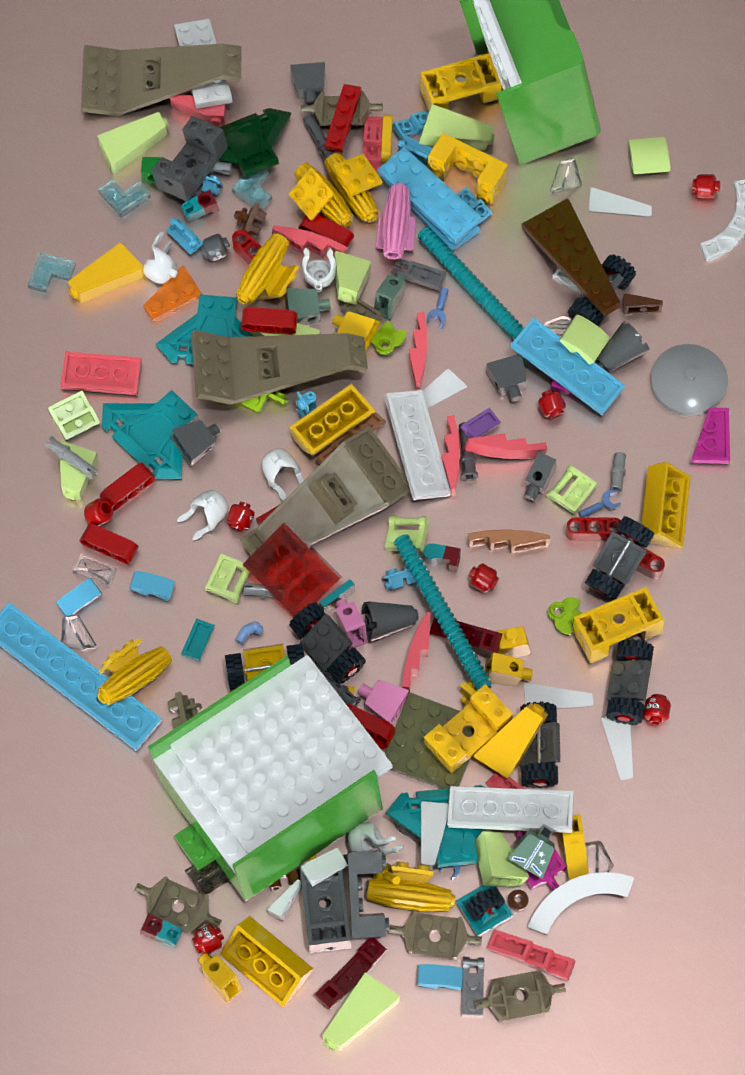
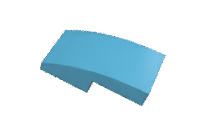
[392,110,428,140]
[457,186,492,224]
[129,571,175,601]
[56,578,102,618]
[417,964,463,990]

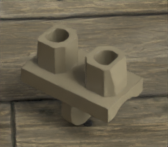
[167,692,202,729]

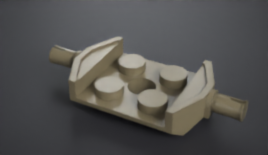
[301,91,383,126]
[135,876,222,935]
[389,910,482,960]
[474,970,566,1022]

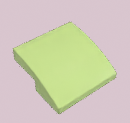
[628,137,671,174]
[559,314,610,365]
[48,391,100,440]

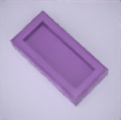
[460,407,501,438]

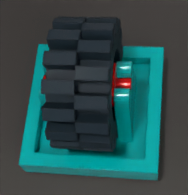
[456,885,513,937]

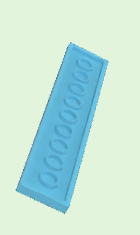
[0,602,162,751]

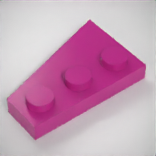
[691,408,730,464]

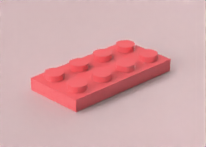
[60,351,142,395]

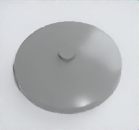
[650,344,728,417]

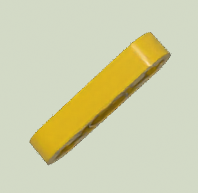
[381,114,393,163]

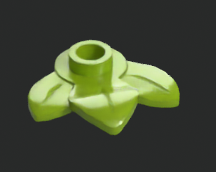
[371,321,406,355]
[548,597,582,635]

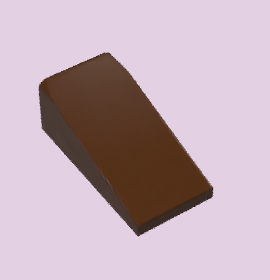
[622,294,663,314]

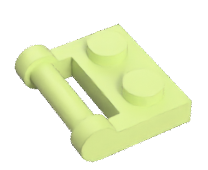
[546,465,597,514]
[385,516,429,551]
[205,554,254,603]

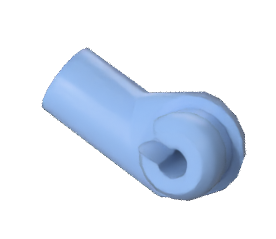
[235,621,263,645]

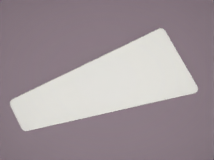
[589,187,652,217]
[422,369,467,408]
[524,683,594,709]
[601,716,633,780]
[421,801,449,865]

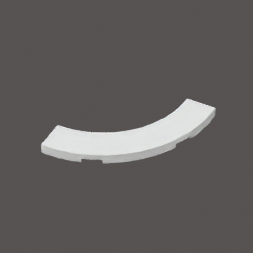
[700,179,745,262]
[528,872,635,934]

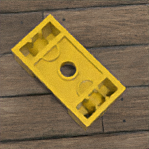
[419,53,501,112]
[428,133,508,206]
[573,587,664,664]
[424,684,513,774]

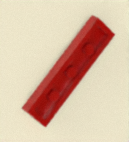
[324,84,362,153]

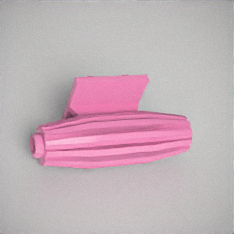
[376,183,416,260]

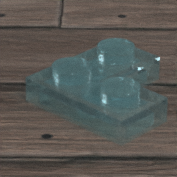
[232,170,272,210]
[98,179,151,218]
[28,253,76,293]

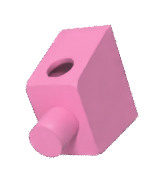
[335,599,368,649]
[358,680,409,724]

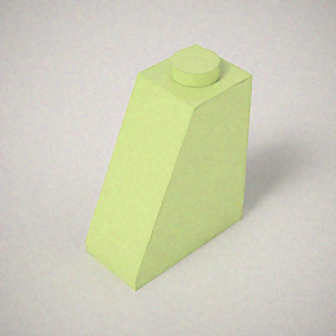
[334,251,372,305]
[60,441,99,500]
[475,830,529,887]

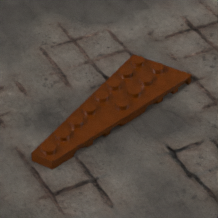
[522,198,621,316]

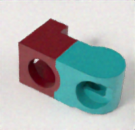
[181,190,220,222]
[423,543,461,573]
[140,913,183,947]

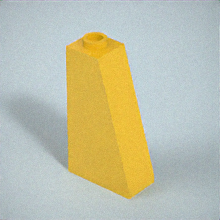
[67,242,145,303]
[474,703,548,779]

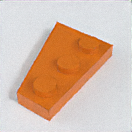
[143,265,202,323]

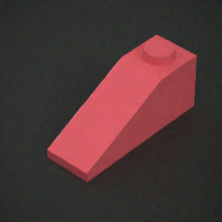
[170,95,227,126]

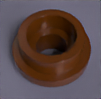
[508,889,529,910]

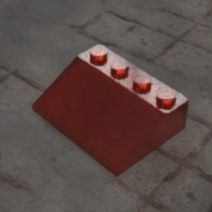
[242,522,343,616]

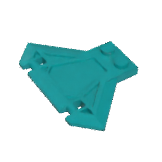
[155,294,253,365]
[102,390,198,479]
[386,785,485,868]

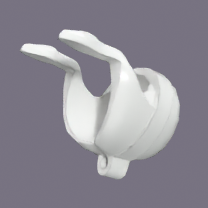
[143,231,178,284]
[302,248,336,293]
[261,448,304,501]
[177,490,229,540]
[348,820,404,854]

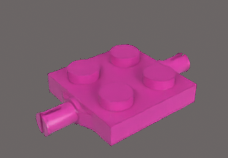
[516,831,567,891]

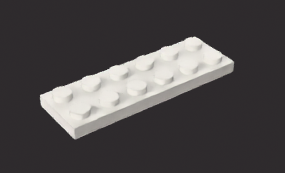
[174,19,232,109]
[384,390,451,500]
[447,786,574,833]

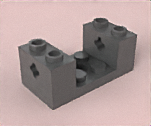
[151,116,228,202]
[348,850,390,938]
[299,863,351,953]

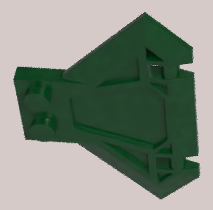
[219,108,291,177]

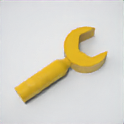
[372,863,400,885]

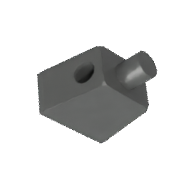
[290,62,325,105]
[486,354,526,402]
[170,420,220,467]
[524,451,557,501]

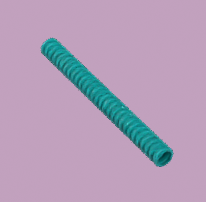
[417,226,525,340]
[394,534,493,691]

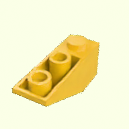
[562,814,589,881]

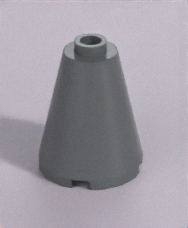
[596,321,650,373]
[361,601,419,641]

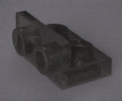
[185,860,230,895]

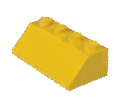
[290,384,375,455]
[642,462,691,548]
[220,916,314,1007]

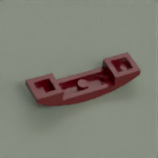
[430,616,502,653]
[314,937,387,1010]

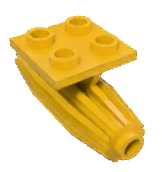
[324,153,383,223]
[289,162,353,228]
[236,233,299,305]
[97,638,172,705]
[367,861,455,912]

